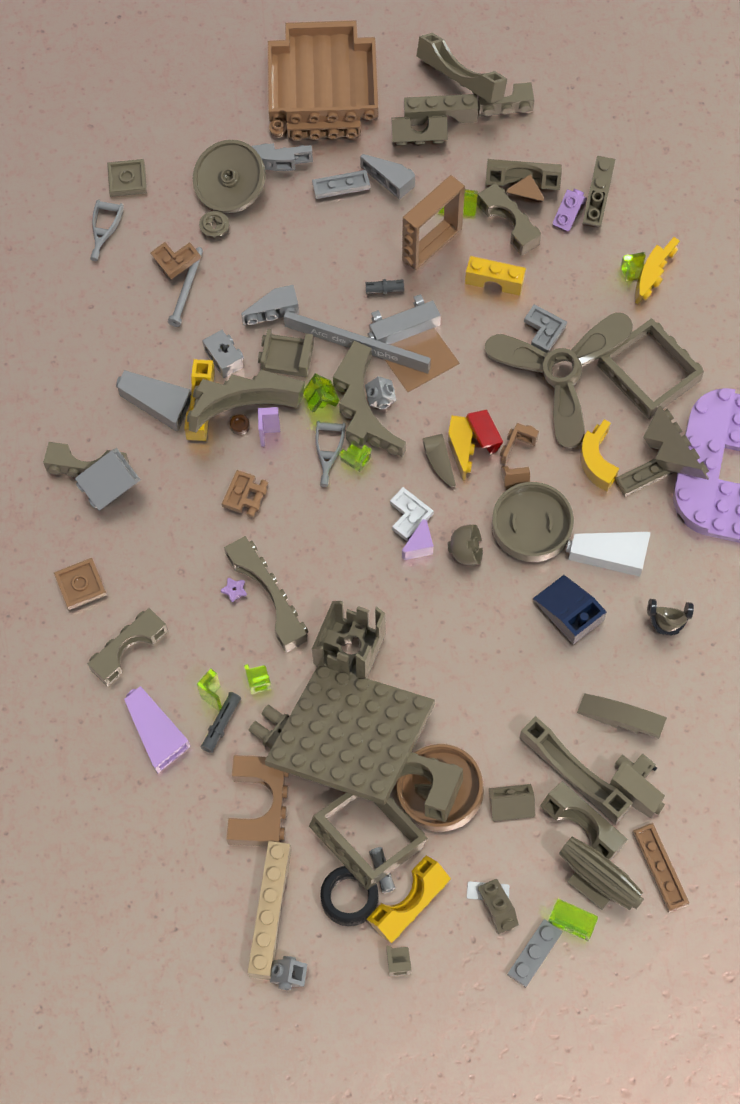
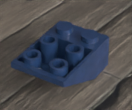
[533,575,607,645]

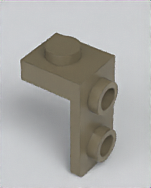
[478,879,519,934]

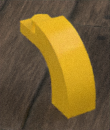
[580,419,619,492]

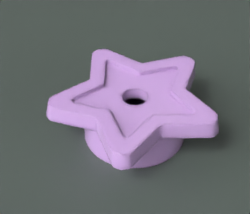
[221,578,247,602]

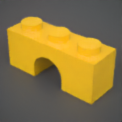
[465,256,526,296]

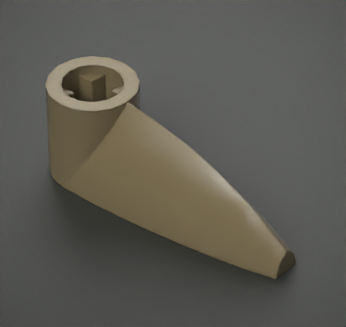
[423,434,456,487]

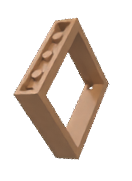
[402,175,465,270]

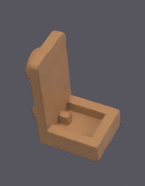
[500,423,539,465]

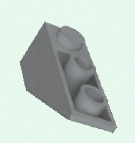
[241,285,299,325]

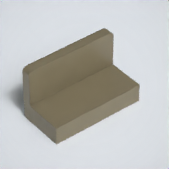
[489,784,535,821]

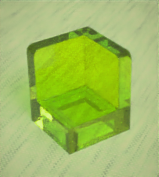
[621,252,646,282]
[340,444,371,472]
[244,664,272,694]

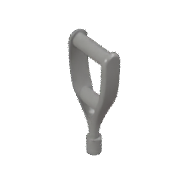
[90,200,124,261]
[316,420,346,487]

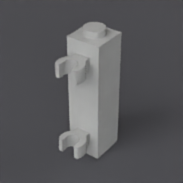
[367,294,441,345]

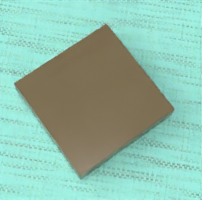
[107,159,147,197]

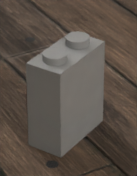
[75,448,141,511]

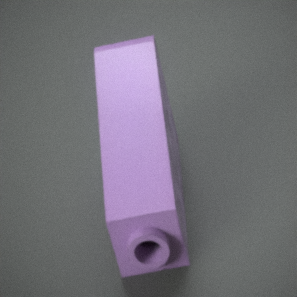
[124,686,191,774]

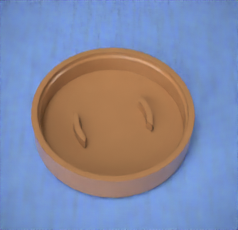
[397,744,484,832]

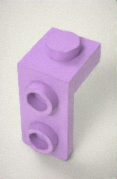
[553,188,587,231]

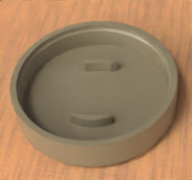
[492,482,574,562]

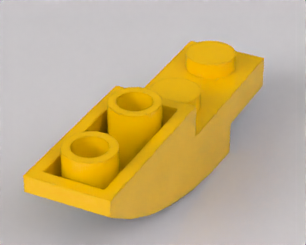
[635,237,680,305]

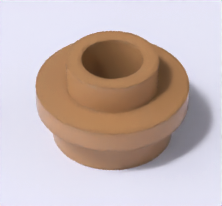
[269,119,287,137]

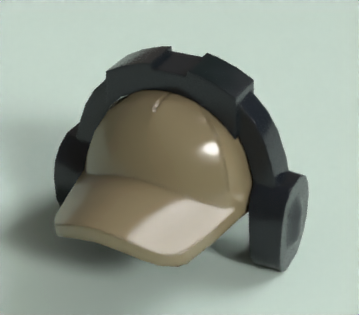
[647,599,694,636]

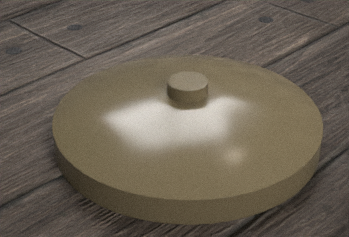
[192,140,266,213]

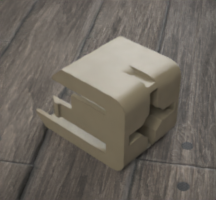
[312,601,386,679]

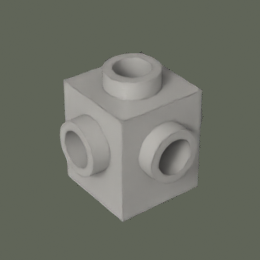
[365,376,397,410]
[270,956,308,990]

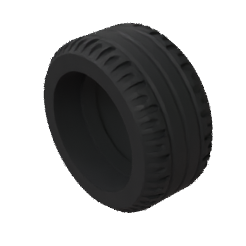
[320,866,378,926]

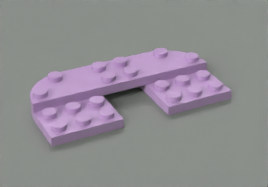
[673,388,740,543]

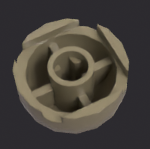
[448,524,483,565]

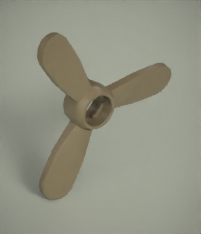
[485,312,633,449]

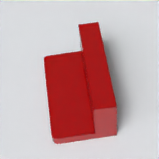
[466,410,503,454]

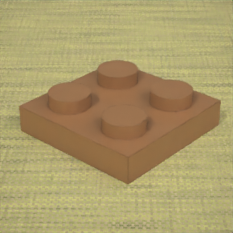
[54,558,107,610]

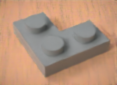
[524,304,567,354]

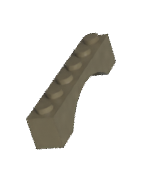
[416,33,507,103]
[224,536,308,653]
[520,716,633,825]

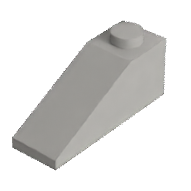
[360,154,415,200]

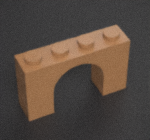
[227,755,289,847]

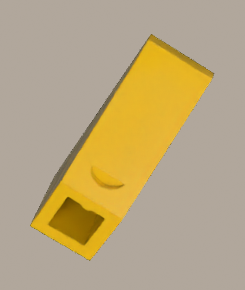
[448,415,476,480]

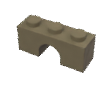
[477,82,534,116]
[391,115,448,145]

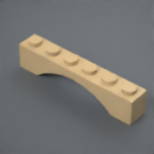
[248,841,291,980]

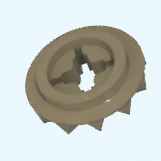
[199,211,229,239]

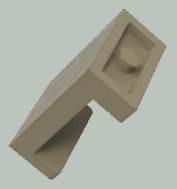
[258,329,314,377]

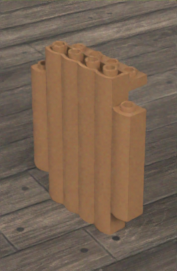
[268,20,378,141]

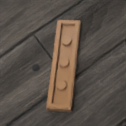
[632,823,690,913]

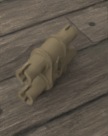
[249,704,289,749]

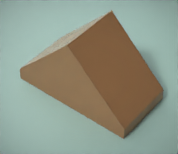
[507,174,544,202]

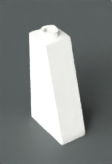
[566,532,650,577]

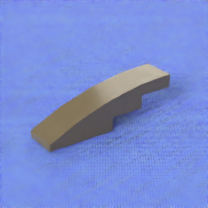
[577,693,667,739]

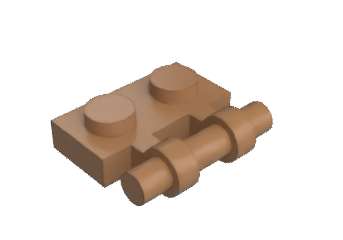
[222,470,268,518]

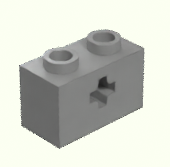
[202,330,244,378]

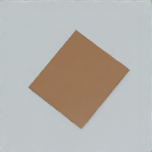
[384,328,460,392]

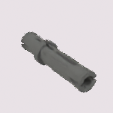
[200,692,241,753]

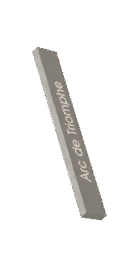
[284,311,431,374]

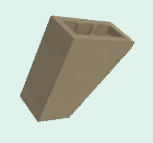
[610,761,665,818]

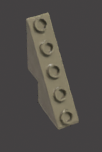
[643,406,709,480]

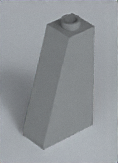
[116,370,191,431]

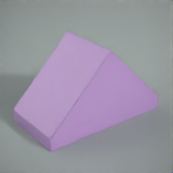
[402,519,434,560]

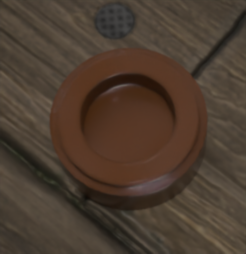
[230,414,250,435]

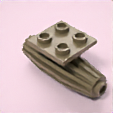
[559,836,644,910]

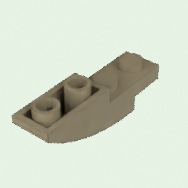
[583,156,615,227]

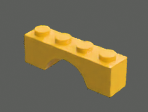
[184,359,215,441]
[366,855,451,943]

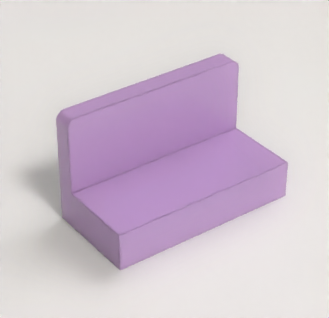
[258,407,280,447]

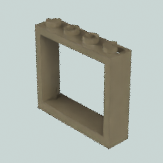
[597,318,704,419]
[309,793,428,890]

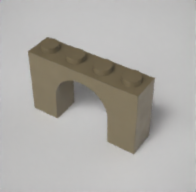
[398,752,463,822]

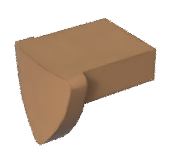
[501,466,530,490]

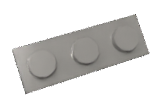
[312,170,370,199]
[507,919,563,988]

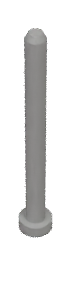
[168,247,203,327]

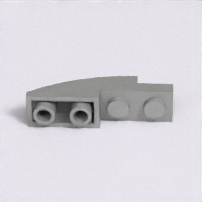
[252,143,313,171]

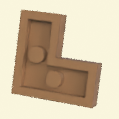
[150,242,202,280]

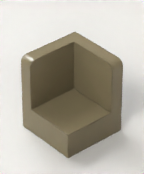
[386,946,412,976]

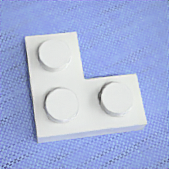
[390,487,434,542]

